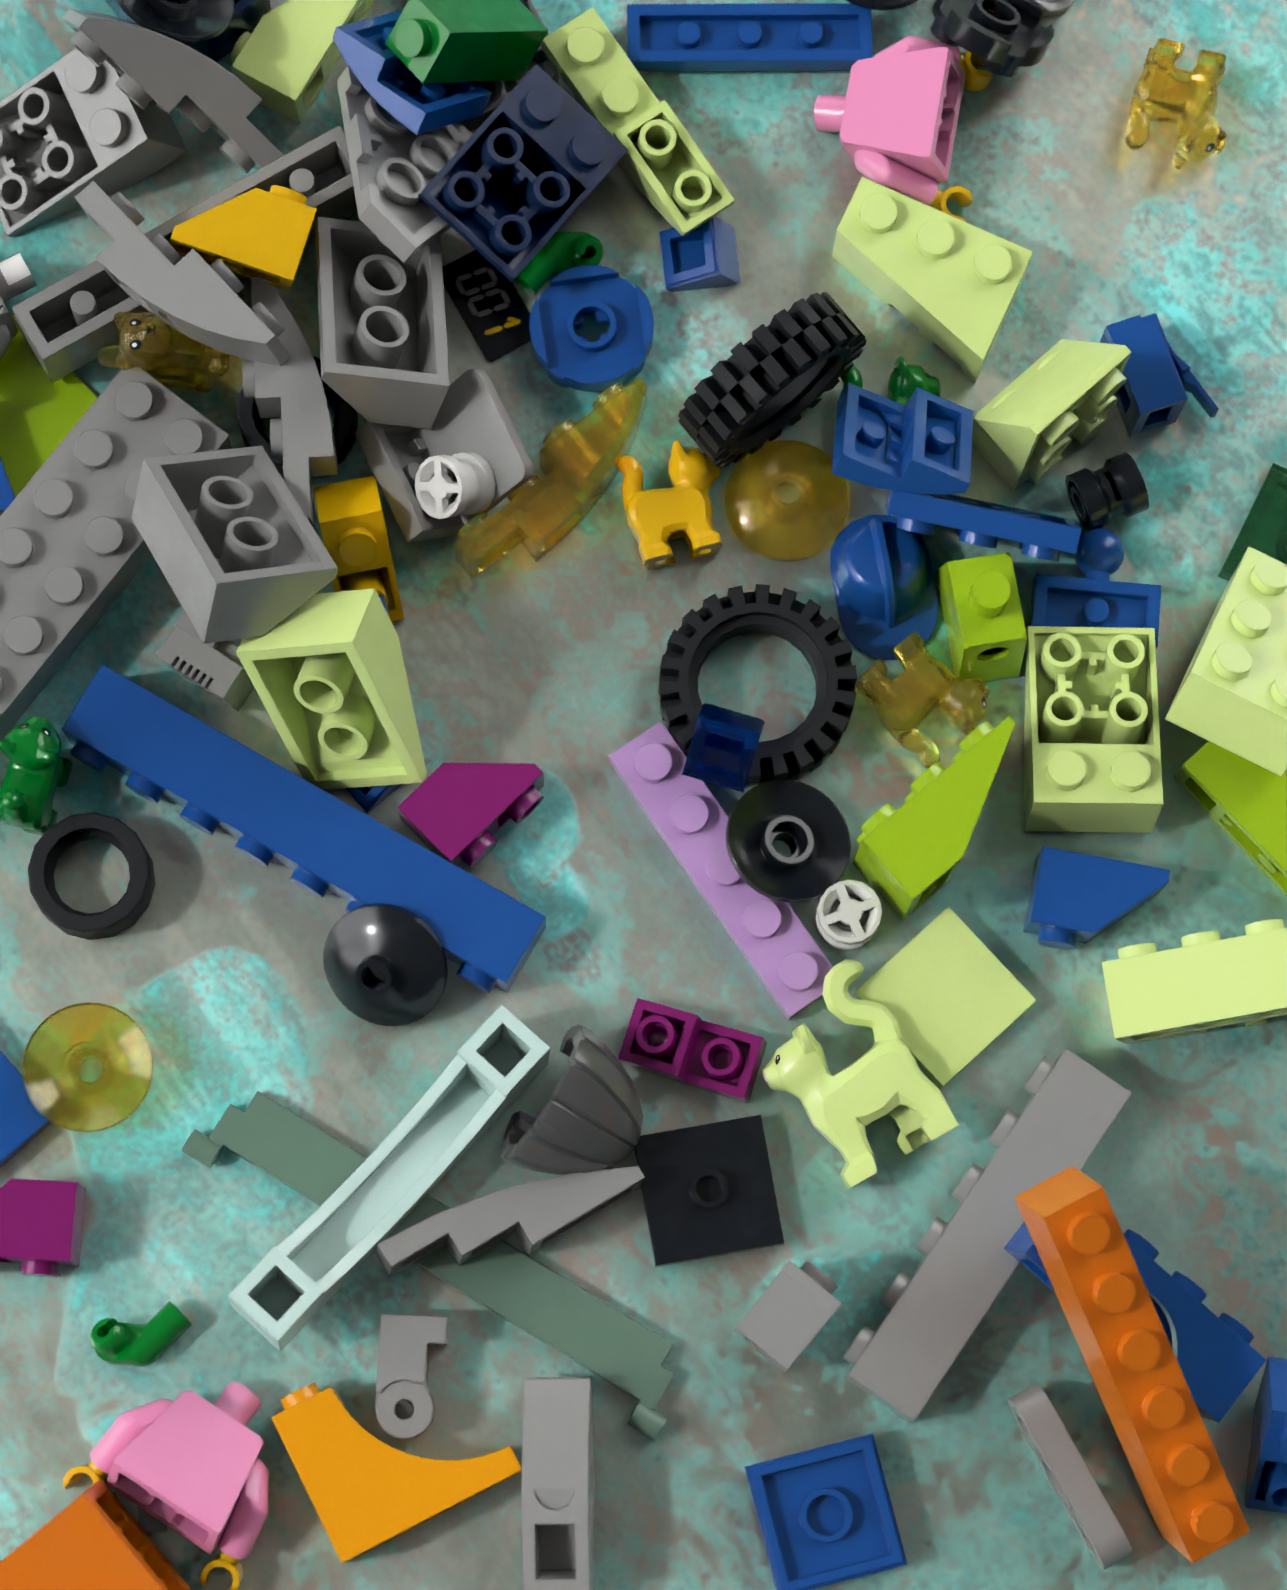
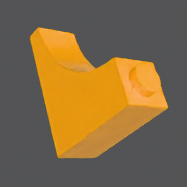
[271,1382,521,1563]

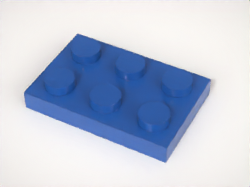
[886,490,1082,562]

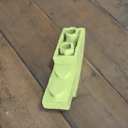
[541,7,735,237]

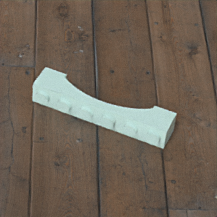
[228,1005,550,1352]

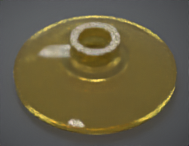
[725,440,849,562]
[22,1002,154,1133]

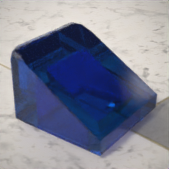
[682,703,765,793]

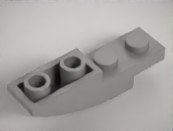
[62,9,284,174]
[74,181,290,366]
[242,277,338,530]
[521,1376,596,1590]

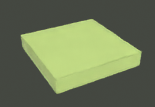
[854,906,1037,1089]

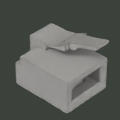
[156,610,254,712]

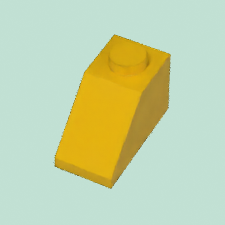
[170,185,317,292]

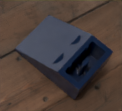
[418,64,628,282]

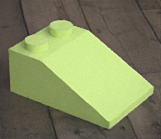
[236,588,427,790]

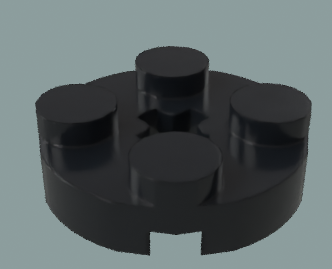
[930,0,1054,77]

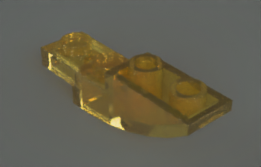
[454,377,647,580]

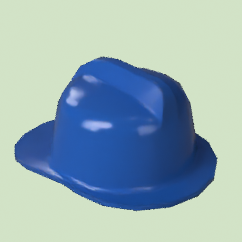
[830,515,938,660]

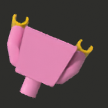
[814,36,993,222]
[63,1382,269,1590]

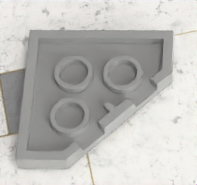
[337,66,473,263]

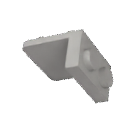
[355,368,533,543]

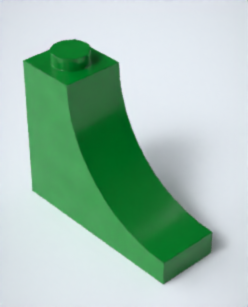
[385,0,549,83]

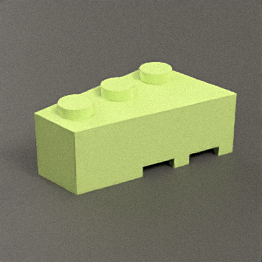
[832,177,1033,383]

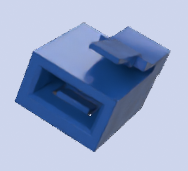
[1100,313,1219,438]

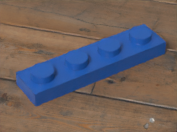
[627,3,873,71]

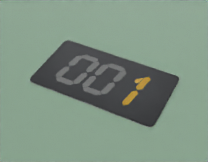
[443,250,531,362]

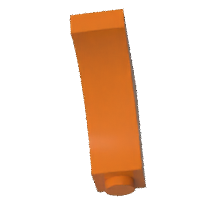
[0,1478,192,1590]

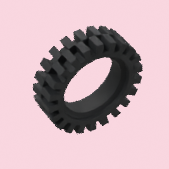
[678,292,866,467]
[658,584,857,788]

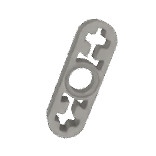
[1007,1383,1133,1570]

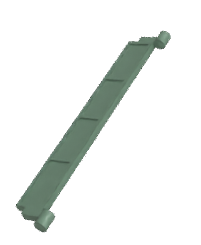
[182,1091,675,1440]

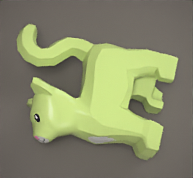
[762,960,959,1189]

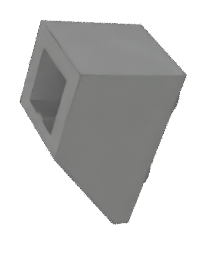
[734,1260,842,1373]

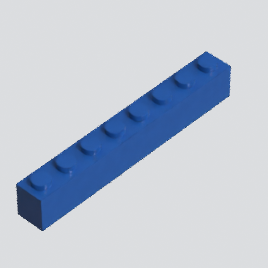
[62,665,546,993]

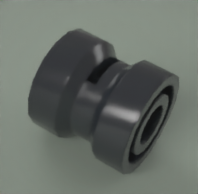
[1065,452,1149,531]

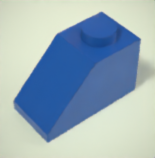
[1023,846,1170,950]

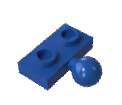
[1030,528,1162,648]

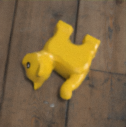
[617,440,722,570]

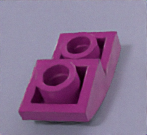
[618,998,767,1103]

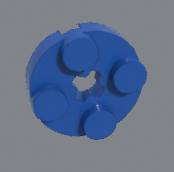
[529,265,654,392]

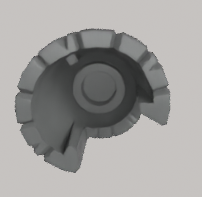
[501,1024,643,1175]

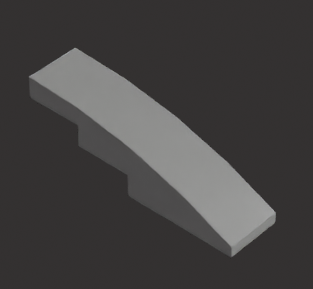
[376,1166,645,1277]

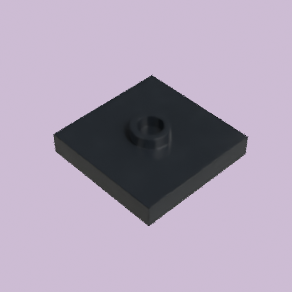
[634,1115,784,1267]

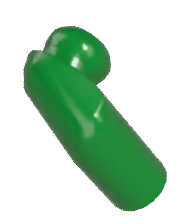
[514,231,604,295]
[90,1301,192,1366]

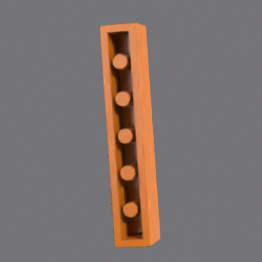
[1014,1166,1250,1563]

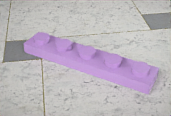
[609,721,833,1020]

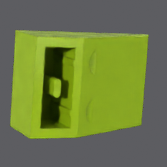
[852,716,1015,921]

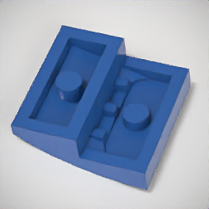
[333,10,492,135]
[831,383,973,495]

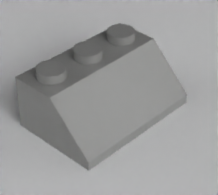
[315,217,450,429]
[131,445,338,644]

